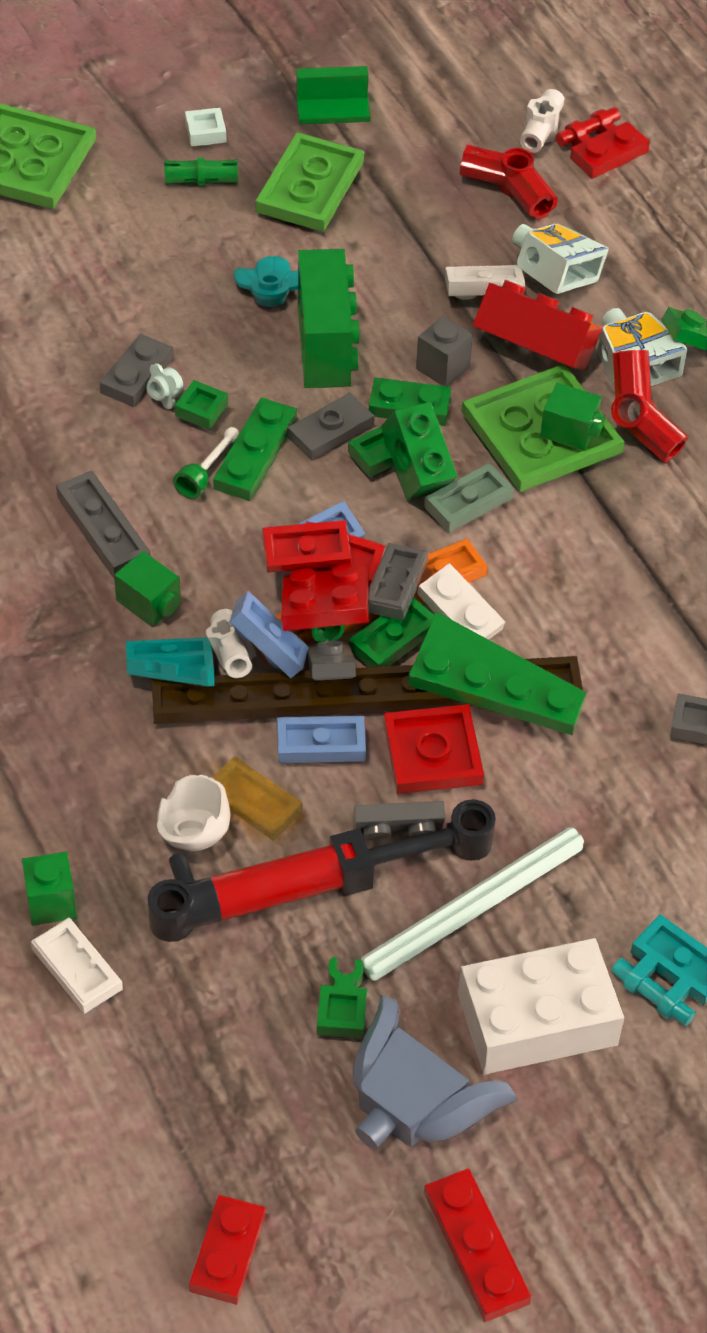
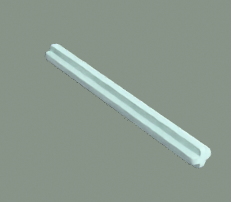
[361,827,584,980]

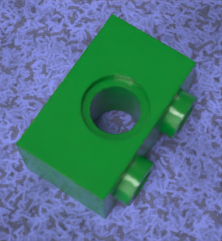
[381,402,458,501]

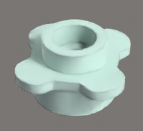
[146,363,183,409]

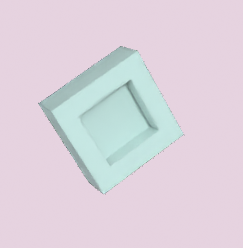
[185,108,227,146]

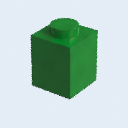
[540,382,605,450]
[114,551,181,627]
[22,851,77,926]

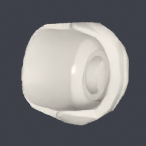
[157,775,231,851]

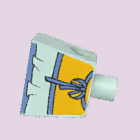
[512,224,609,294]
[598,308,687,391]

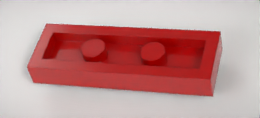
[424,1168,531,1322]

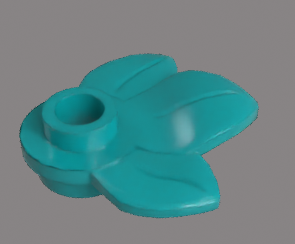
[234,256,298,307]

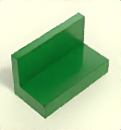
[296,66,370,125]

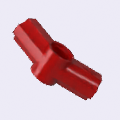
[459,145,558,220]
[611,350,689,463]

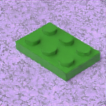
[255,132,364,232]

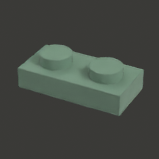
[424,463,514,533]

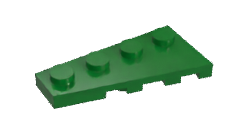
[408,612,587,735]

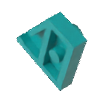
[126,637,215,686]

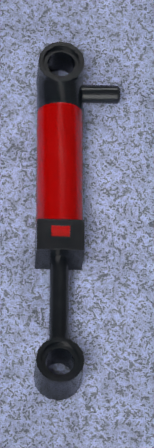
[148,799,496,942]

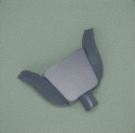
[353,995,518,1149]

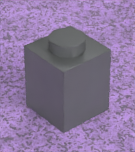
[416,316,473,386]

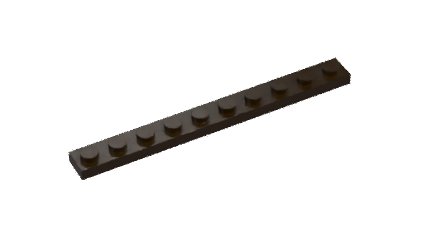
[151,656,583,724]

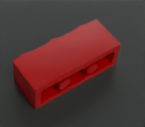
[472,280,603,370]

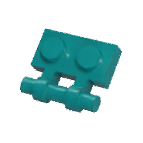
[611,914,707,1027]

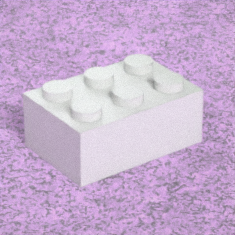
[458,938,624,1075]

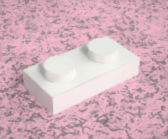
[445,265,525,300]
[417,563,505,640]

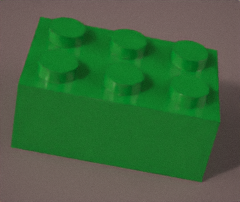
[297,249,359,388]

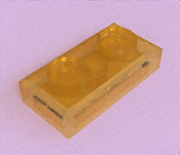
[212,756,302,841]

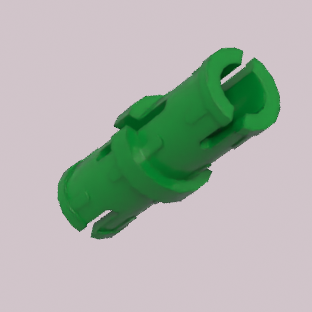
[164,157,238,187]

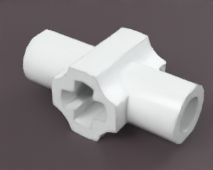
[520,89,564,153]
[206,609,256,678]

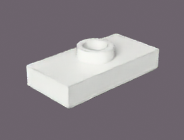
[31,918,123,1014]

